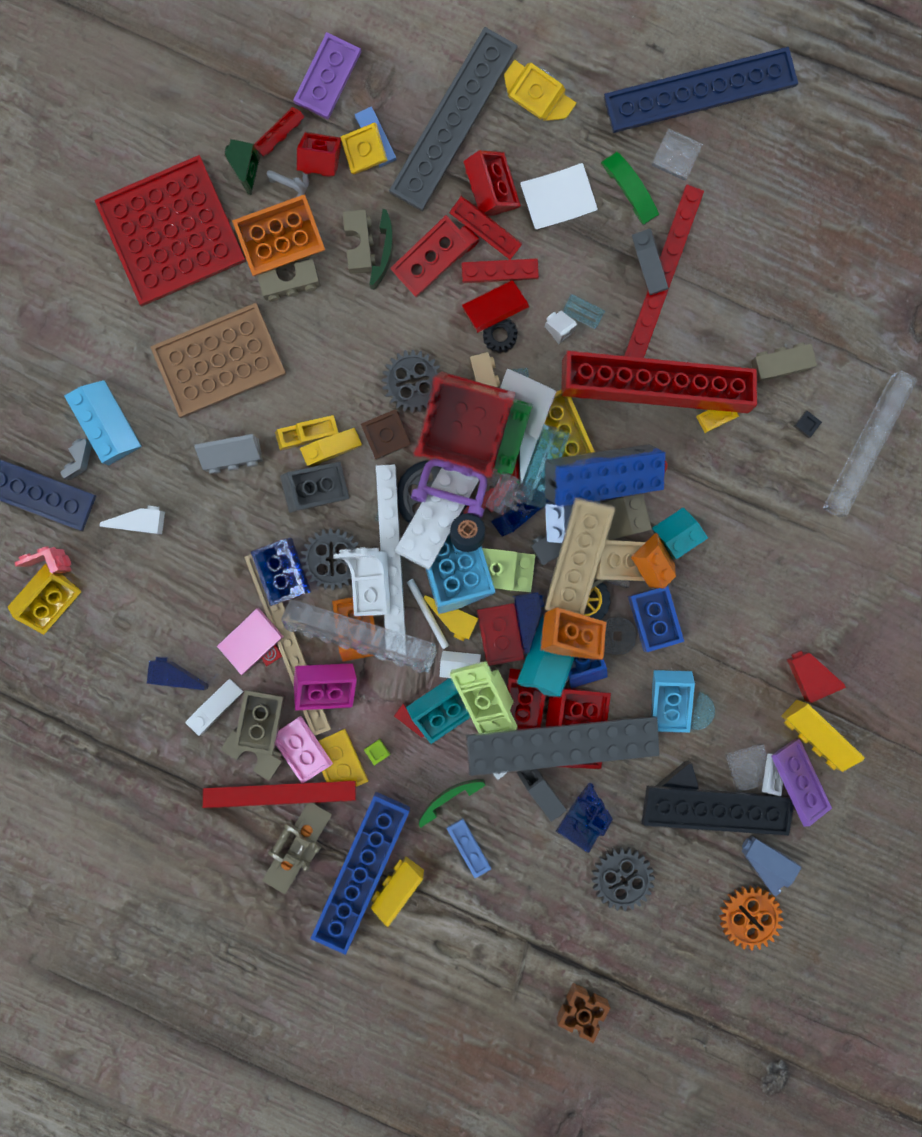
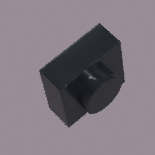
[793,411,822,438]

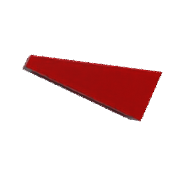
[394,703,424,738]

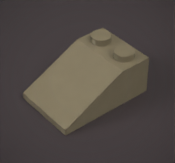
[601,493,652,540]
[234,689,286,755]

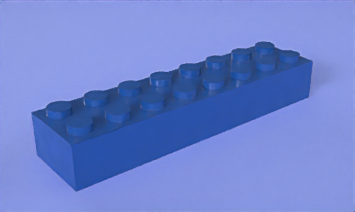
[310,792,411,955]

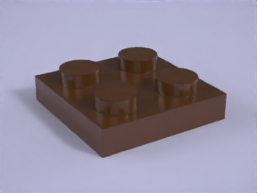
[361,409,411,460]

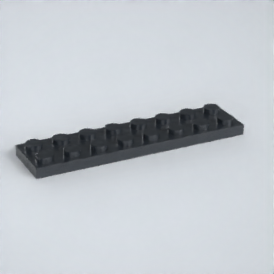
[641,785,794,836]

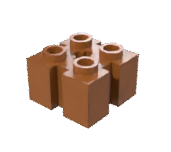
[556,983,610,1043]

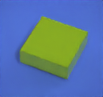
[364,739,390,766]

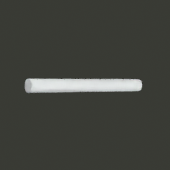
[407,579,449,649]

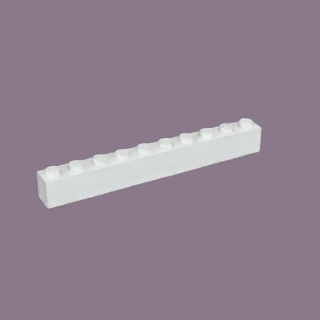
[376,465,407,659]

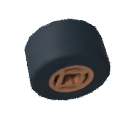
[450,514,485,552]

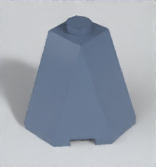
[742,835,802,896]

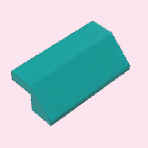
[517,615,575,697]

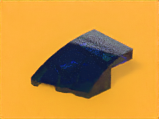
[555,783,613,853]

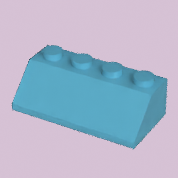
[64,380,142,465]

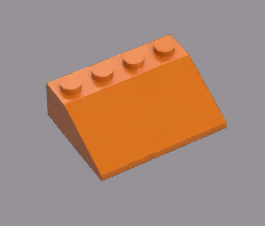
[232,194,325,276]

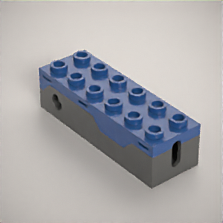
[545,444,667,507]

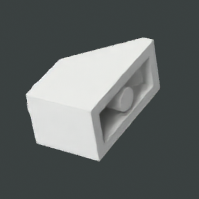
[545,311,577,344]

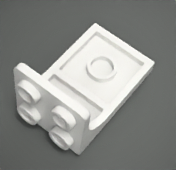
[333,548,391,616]

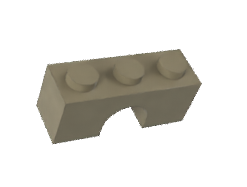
[343,210,376,274]
[257,259,321,302]
[220,728,285,781]

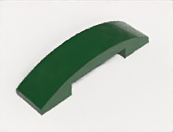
[369,209,393,290]

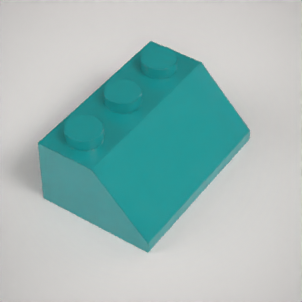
[406,678,470,744]

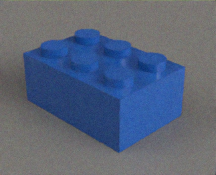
[628,586,684,652]

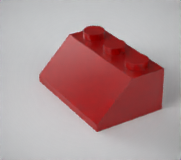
[463,150,521,216]

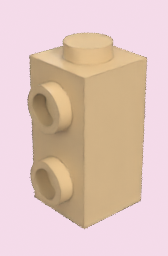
[469,352,500,387]

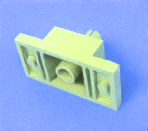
[482,548,535,593]
[450,662,517,734]

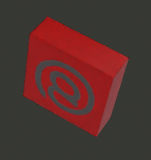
[261,645,282,667]

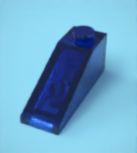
[491,486,550,537]
[146,657,209,690]

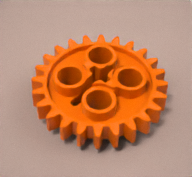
[719,885,784,951]

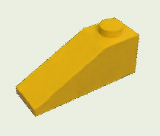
[300,428,362,468]
[424,595,478,641]

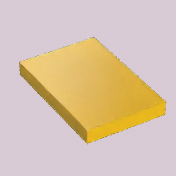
[318,729,369,787]

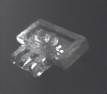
[485,472,526,515]

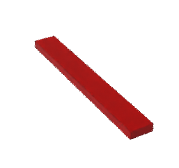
[202,781,356,808]

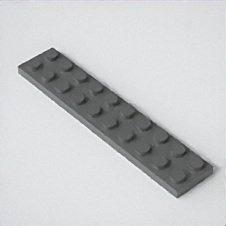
[389,27,518,212]
[466,716,660,776]

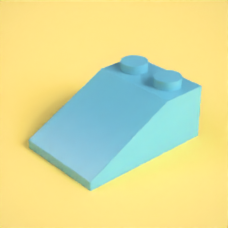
[651,670,695,733]

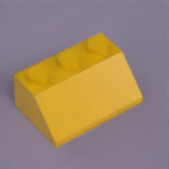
[8,563,81,635]
[370,856,424,927]

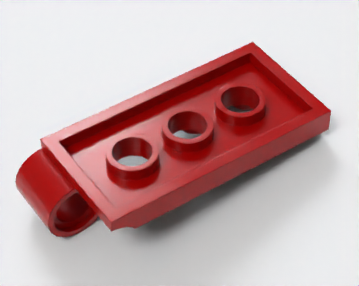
[390,215,480,298]

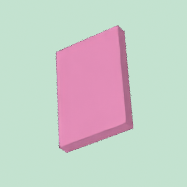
[217,608,284,675]
[275,716,333,783]

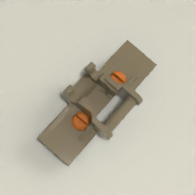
[262,803,332,894]

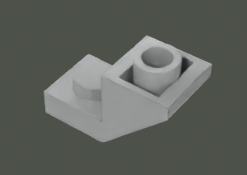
[60,438,92,480]

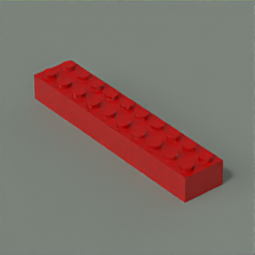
[561,351,757,413]

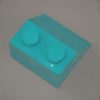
[652,507,708,560]

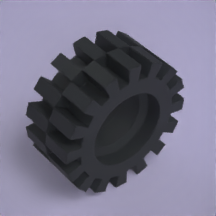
[483,319,518,354]

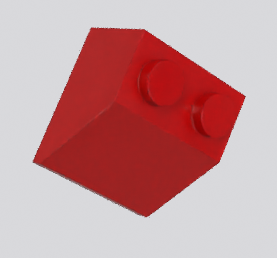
[297,132,342,177]

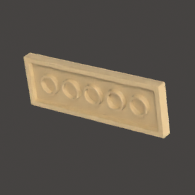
[544,498,615,615]

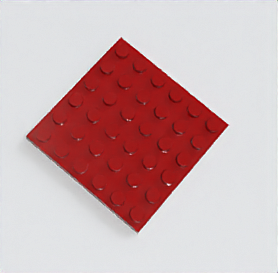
[94,155,246,307]

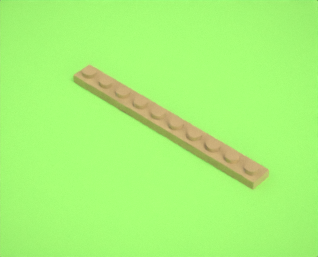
[244,550,331,736]

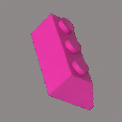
[294,663,357,710]

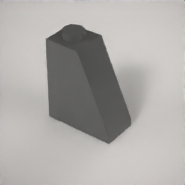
[517,769,567,822]

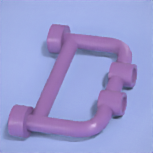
[411,458,487,518]

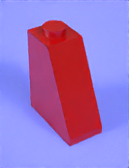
[787,650,846,703]

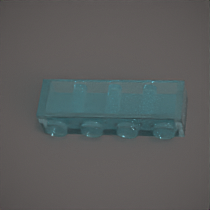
[517,424,570,508]

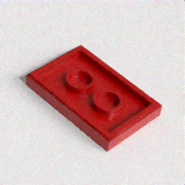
[462,280,529,333]
[477,603,525,666]

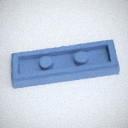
[354,106,397,168]
[447,818,491,878]

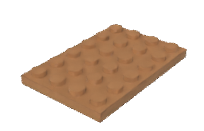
[150,303,286,418]

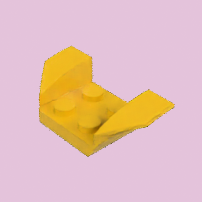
[504,60,577,121]

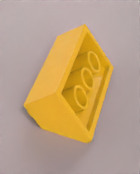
[542,390,595,458]
[781,700,865,772]

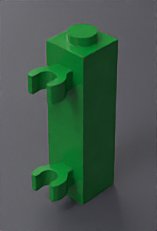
[494,399,533,475]

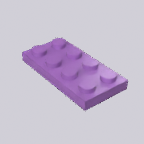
[293,32,361,119]
[771,739,832,827]

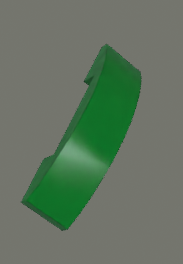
[601,152,659,225]
[418,779,486,828]

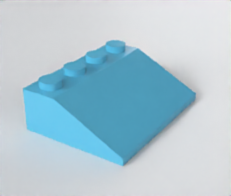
[425,530,495,614]

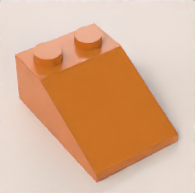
[332,597,381,662]
[541,607,606,660]

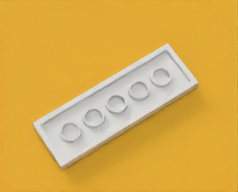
[395,468,479,570]

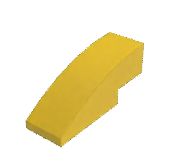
[275,415,338,451]

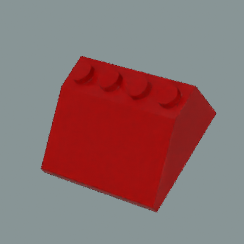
[546,687,611,769]

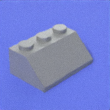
[194,434,263,474]

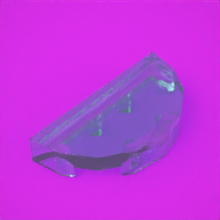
[690,692,715,730]

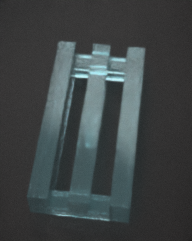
[563,294,605,329]

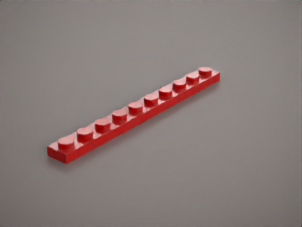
[624,184,704,358]

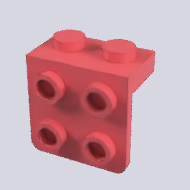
[14,546,72,573]

